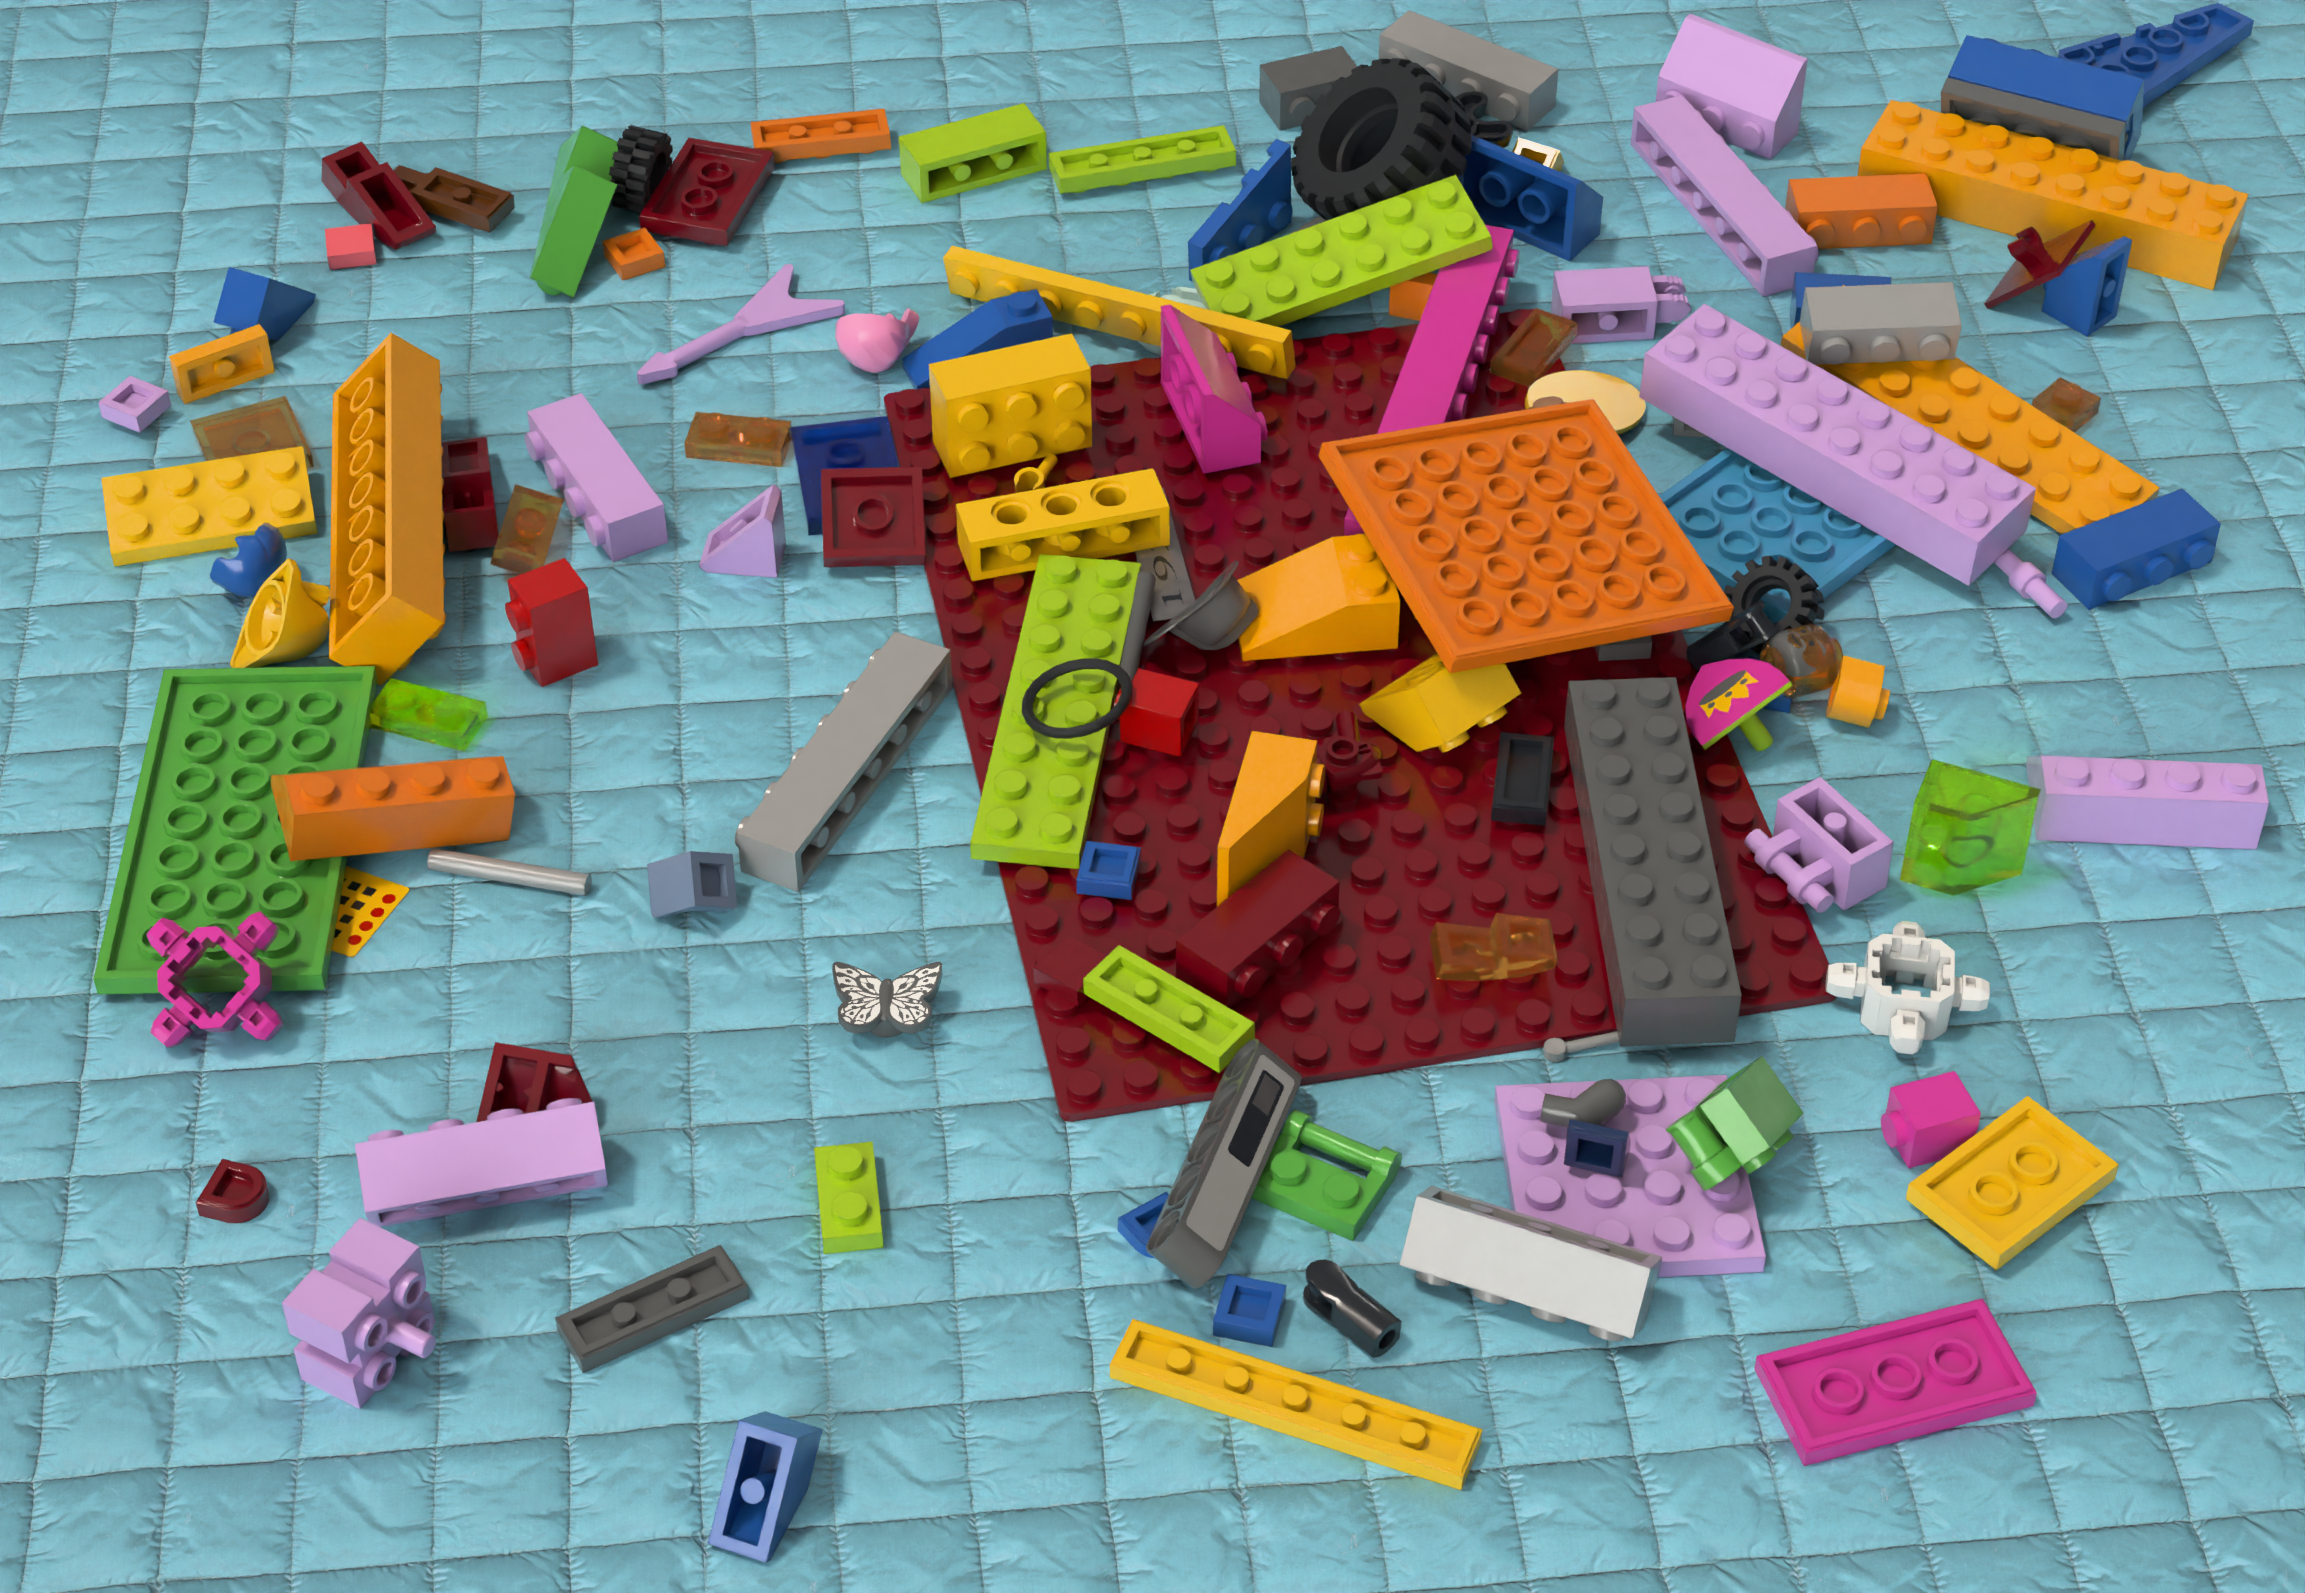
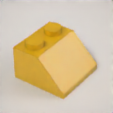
[1359,654,1521,753]

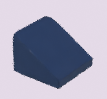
[1564,1119,1631,1177]

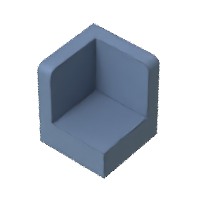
[647,851,737,918]

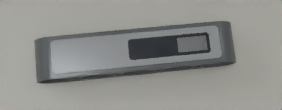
[1146,1039,1302,1289]

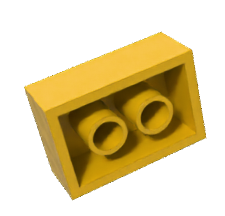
[929,333,1092,478]

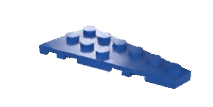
[2058,3,2254,108]

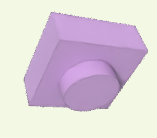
[98,376,171,433]

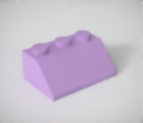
[1656,14,1808,160]

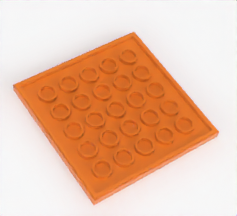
[1319,399,1734,673]

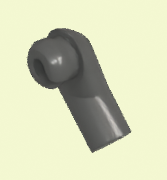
[1540,1079,1626,1127]

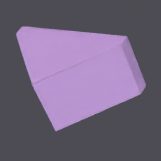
[699,484,786,578]

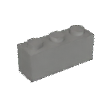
[1800,282,1962,364]

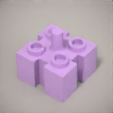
[282,1218,436,1409]

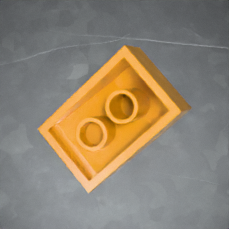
[1237,534,1400,661]
[1217,731,1325,906]

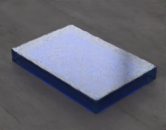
[790,416,898,535]

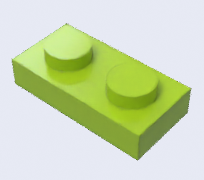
[814,1141,884,1254]

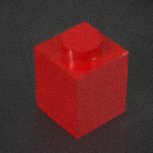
[1114,668,1199,757]

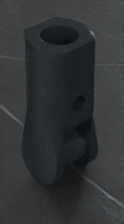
[1686,600,1782,672]
[1303,1259,1402,1358]

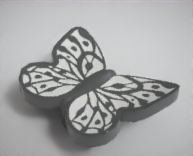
[832,962,943,1038]

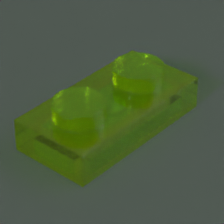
[370,678,488,752]

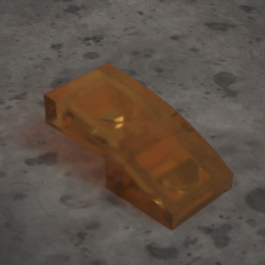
[1430,913,1558,981]

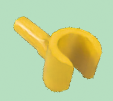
[1014,454,1058,493]

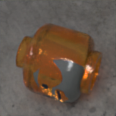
[1760,624,1843,699]

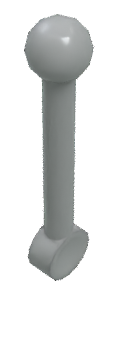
[1544,1031,1619,1062]

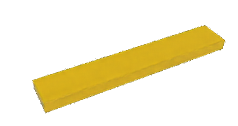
[1110,1319,1483,1491]

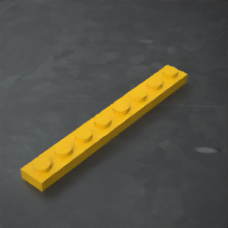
[943,246,1296,379]

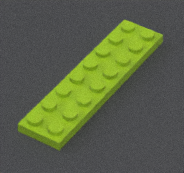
[970,554,1141,869]

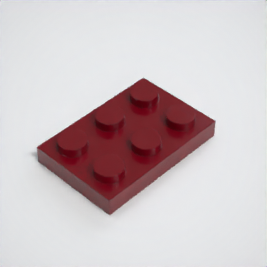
[639,137,775,246]

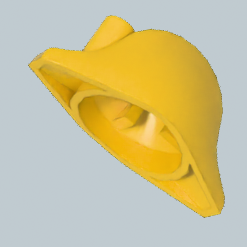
[230,558,330,668]

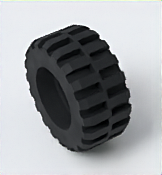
[1291,58,1472,221]

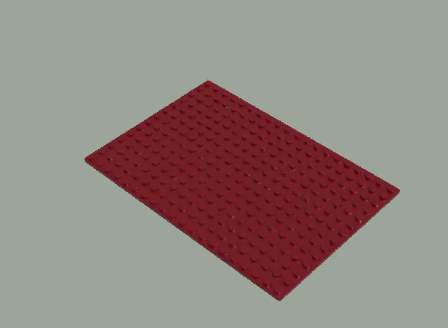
[884,309,1837,1122]

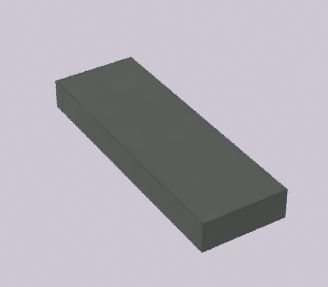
[555,1245,749,1373]

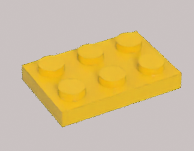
[1906,1096,2119,1270]

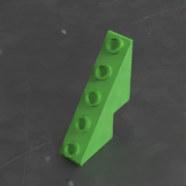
[530,126,618,298]

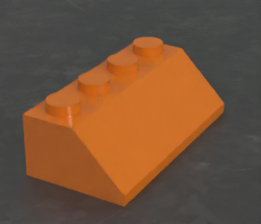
[270,756,515,861]

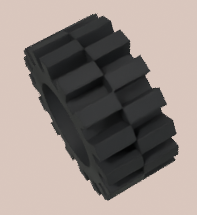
[609,125,673,213]
[1724,556,1825,657]

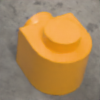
[1826,655,1890,728]

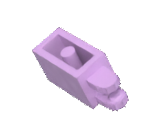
[1551,266,1691,344]

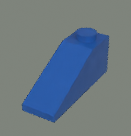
[902,289,1053,389]

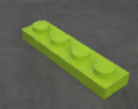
[1049,125,1236,194]

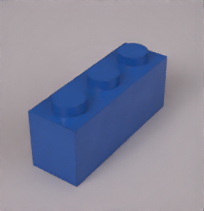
[2051,488,2221,610]

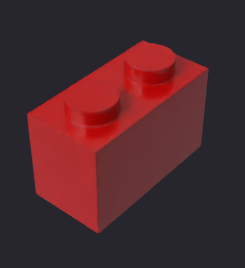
[505,558,598,687]

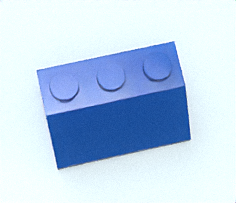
[1458,134,1603,261]

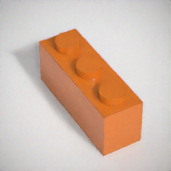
[1785,173,1938,249]

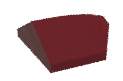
[476,1042,593,1122]

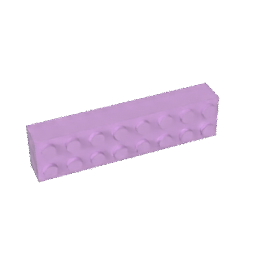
[1639,304,2036,586]

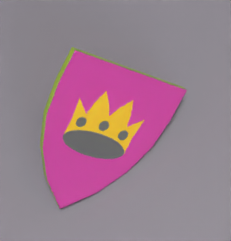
[1685,659,1793,751]

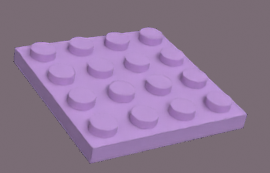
[1494,1075,1766,1277]

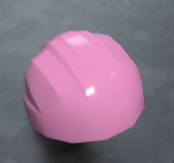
[835,308,919,373]

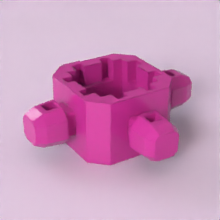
[147,911,283,1048]

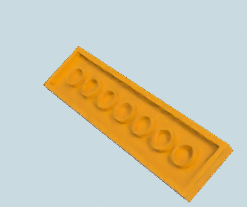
[1781,285,2160,534]

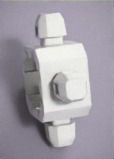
[1825,921,1990,1054]

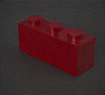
[1176,849,1340,1009]

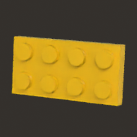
[101,446,318,567]

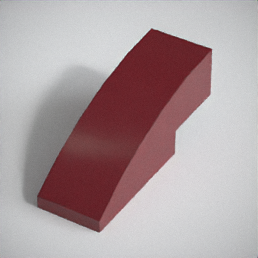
[321,141,436,250]
[441,437,500,552]

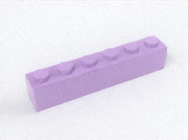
[1630,95,1818,297]

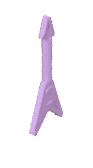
[637,264,845,384]

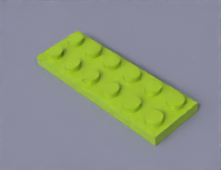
[1190,175,1493,327]

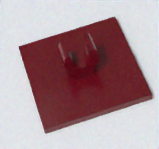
[1984,220,2096,309]

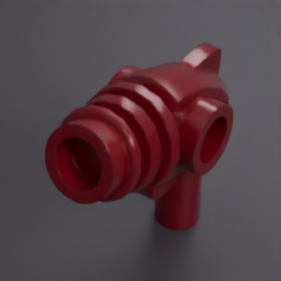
[1317,710,1383,796]

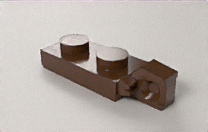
[394,165,515,233]

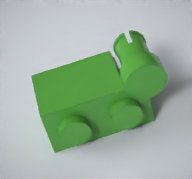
[1665,1056,1804,1191]

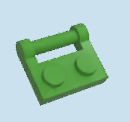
[1251,1109,1402,1241]

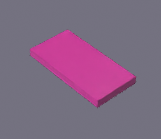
[1754,1298,2037,1466]

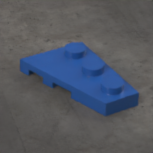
[1188,139,1293,282]

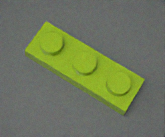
[1083,945,1255,1073]

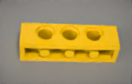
[956,468,1170,581]

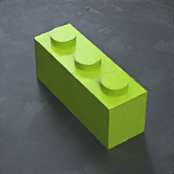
[899,103,1047,203]

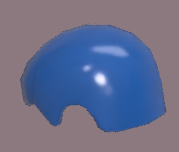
[210,522,287,598]

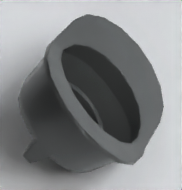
[1143,560,1259,650]

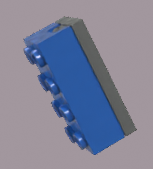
[1941,35,2144,161]

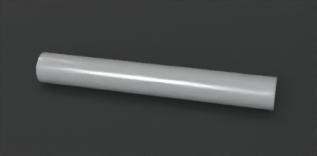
[427,848,592,896]

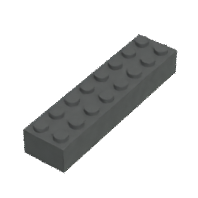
[1564,677,1742,1046]

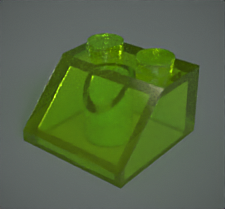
[1900,759,2041,896]

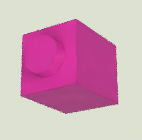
[1881,1071,1981,1168]

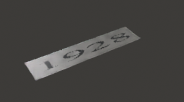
[1135,488,1195,621]

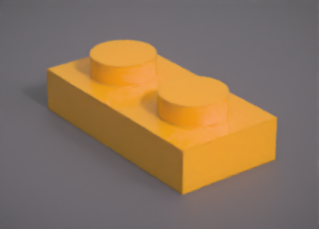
[169,324,275,404]

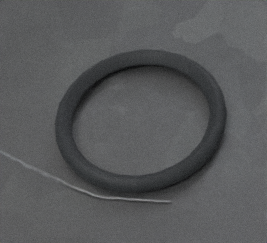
[1022,658,1132,739]

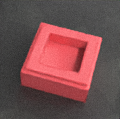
[325,223,377,270]

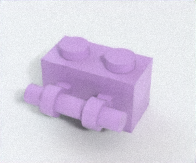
[1745,777,1894,913]

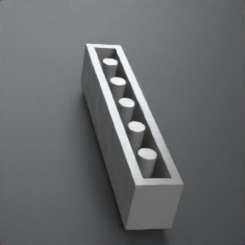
[735,631,953,892]

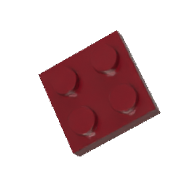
[821,467,926,567]

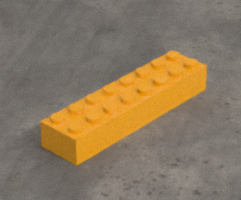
[1857,100,2249,290]
[329,332,446,686]

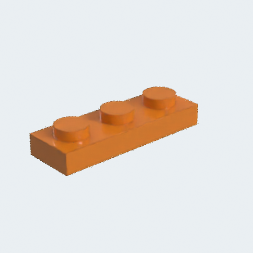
[750,108,891,163]

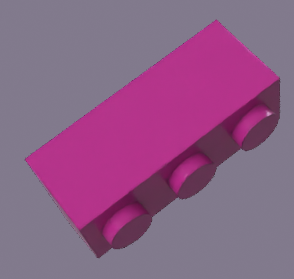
[1161,304,1267,473]

